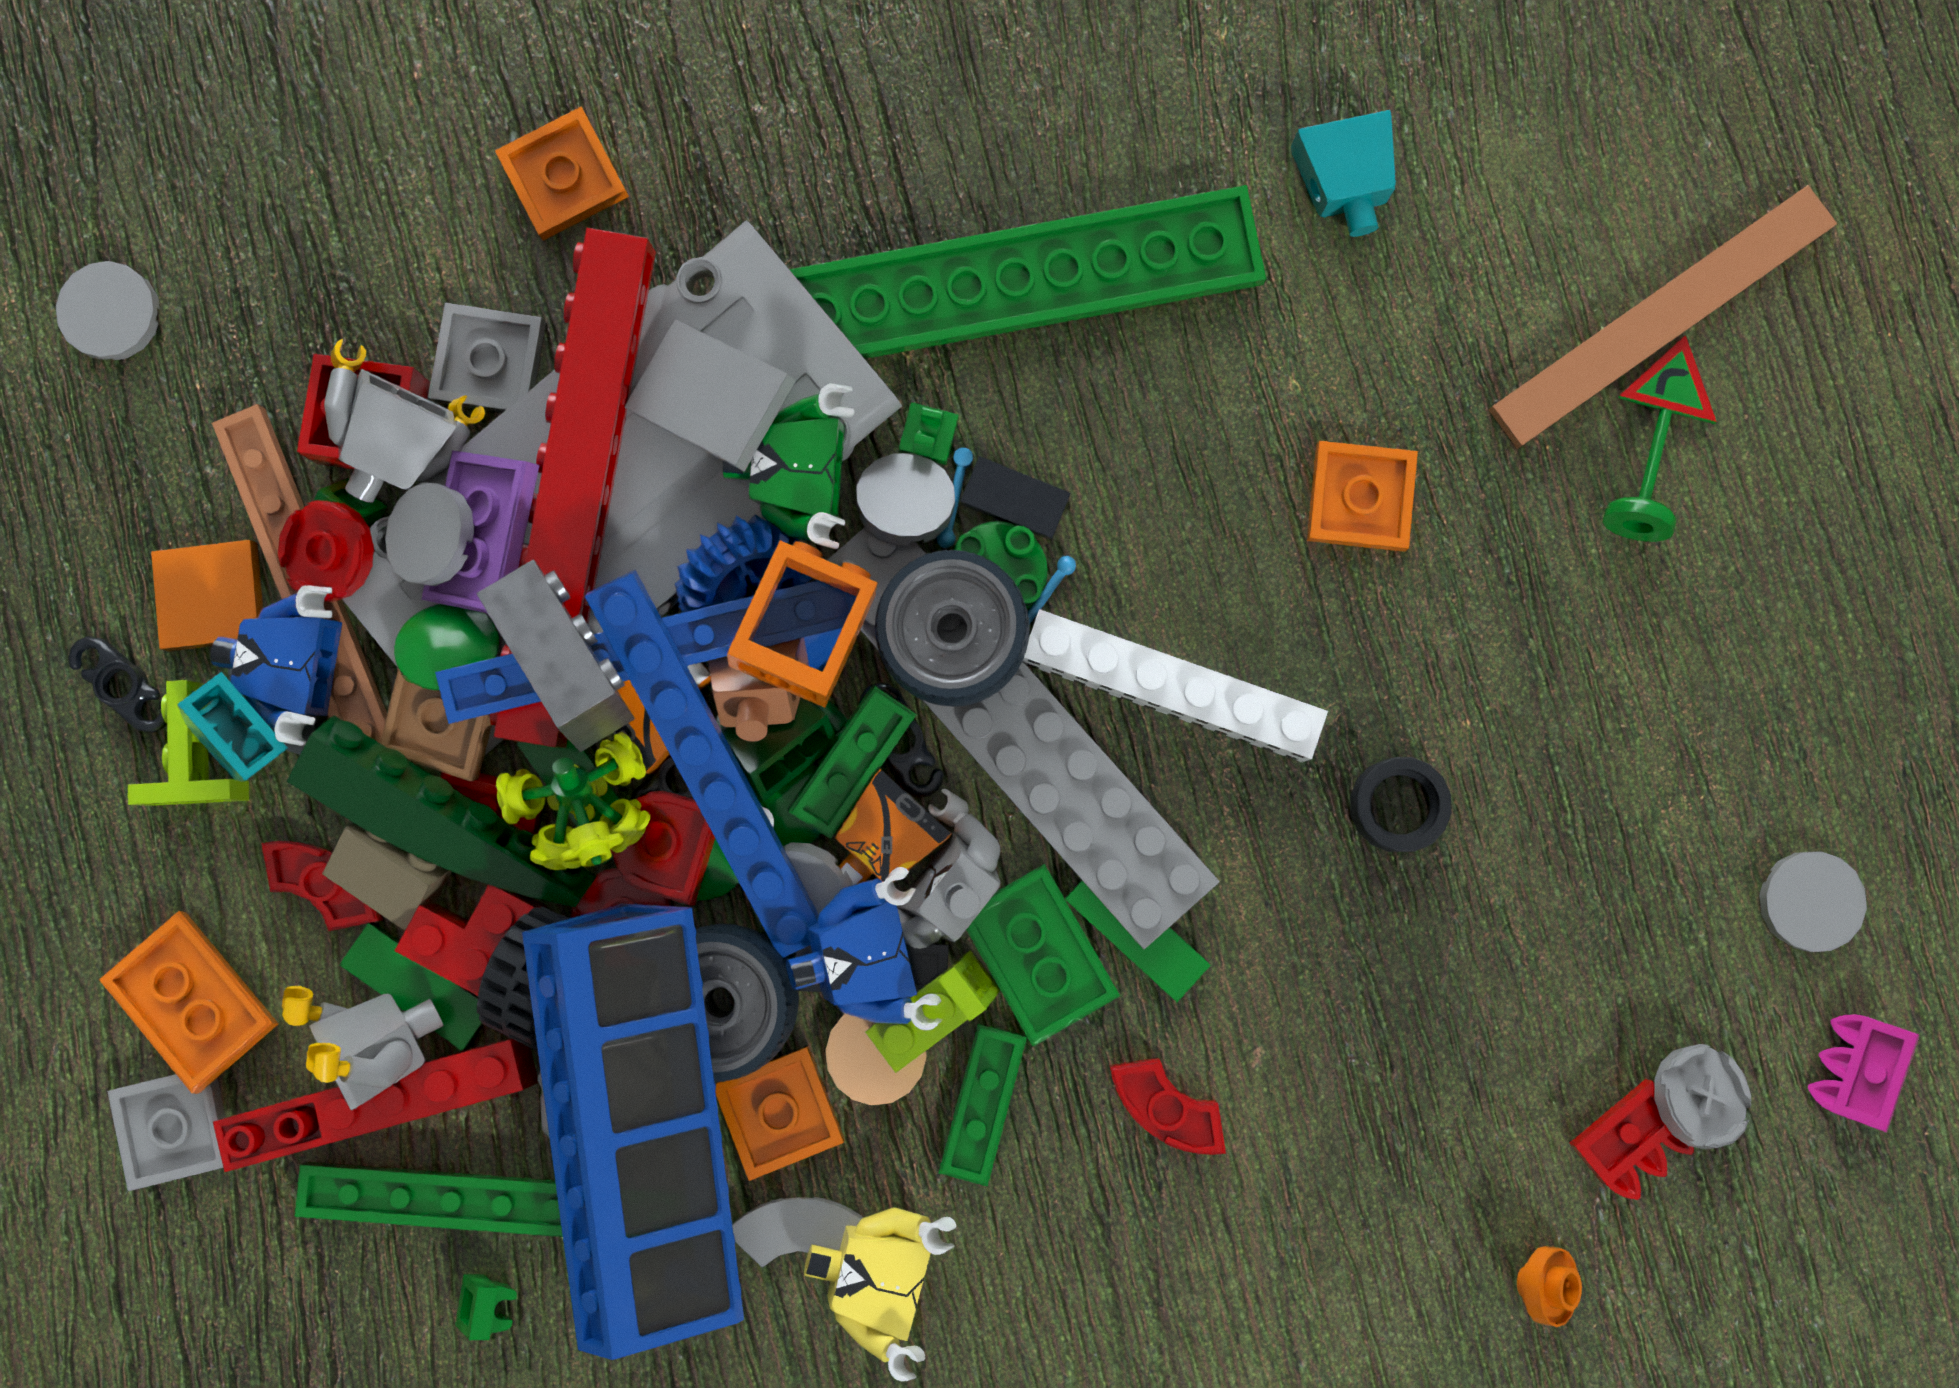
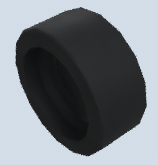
[1350,757,1452,852]

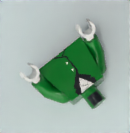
[723,383,855,549]

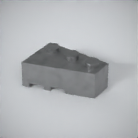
[476,560,635,752]

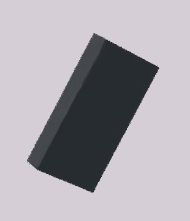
[960,456,1071,541]

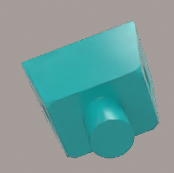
[1290,110,1396,237]
[177,672,288,782]

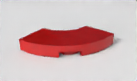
[261,841,383,931]
[1109,1058,1226,1155]

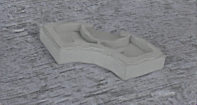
[732,1197,863,1267]

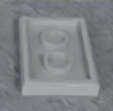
[625,319,796,471]

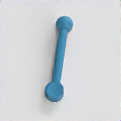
[936,448,973,548]
[1027,556,1076,625]

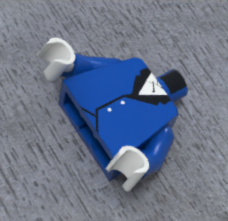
[210,585,342,747]
[786,867,943,1030]

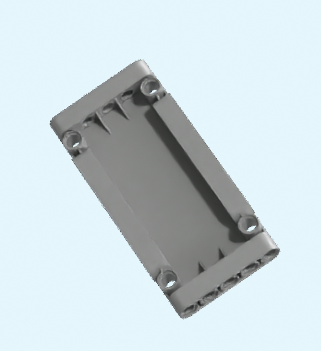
[342,220,902,755]

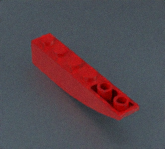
[213,1038,539,1172]

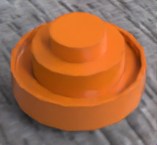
[1517,1246,1582,1327]

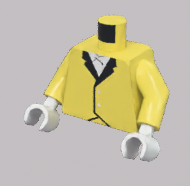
[804,1208,956,1381]

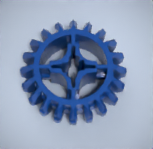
[674,514,812,613]

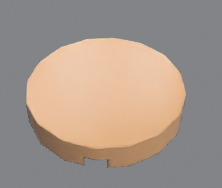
[825,1014,927,1105]

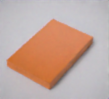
[99,911,279,1094]

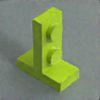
[128,680,249,806]
[865,950,1000,1073]

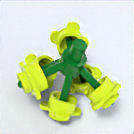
[496,732,650,870]

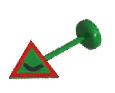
[1602,335,1717,542]

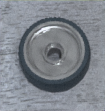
[875,550,1029,707]
[639,924,799,1082]

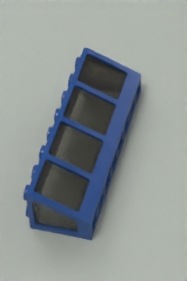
[522,904,744,1360]

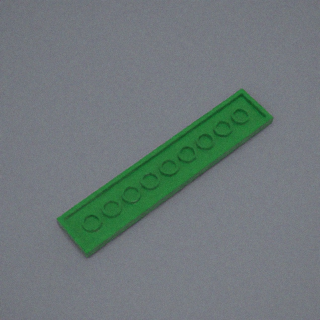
[789,185,1266,359]

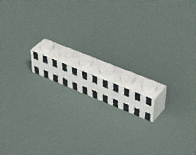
[1023,609,1328,762]

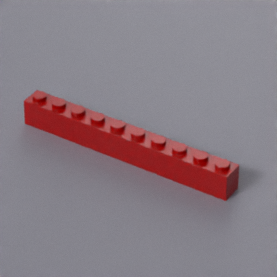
[490,227,656,748]

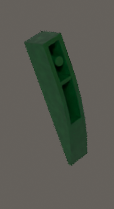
[286,715,597,907]

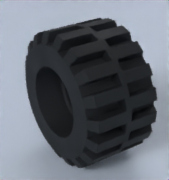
[477,907,605,1051]

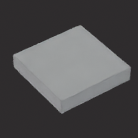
[428,303,546,413]
[107,1074,226,1191]

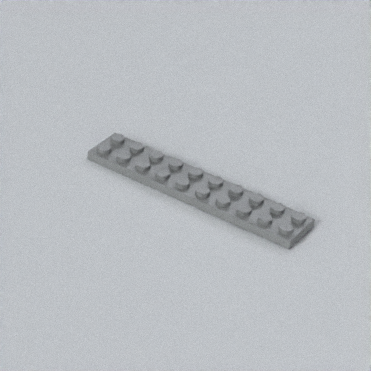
[815,527,1220,949]

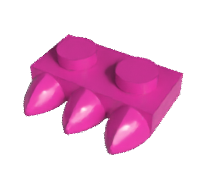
[1808,1014,1920,1133]

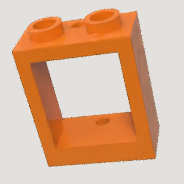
[727,540,878,708]

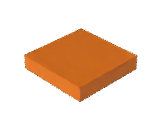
[495,106,629,241]
[1307,441,1418,552]
[151,540,263,651]
[715,1045,845,1181]

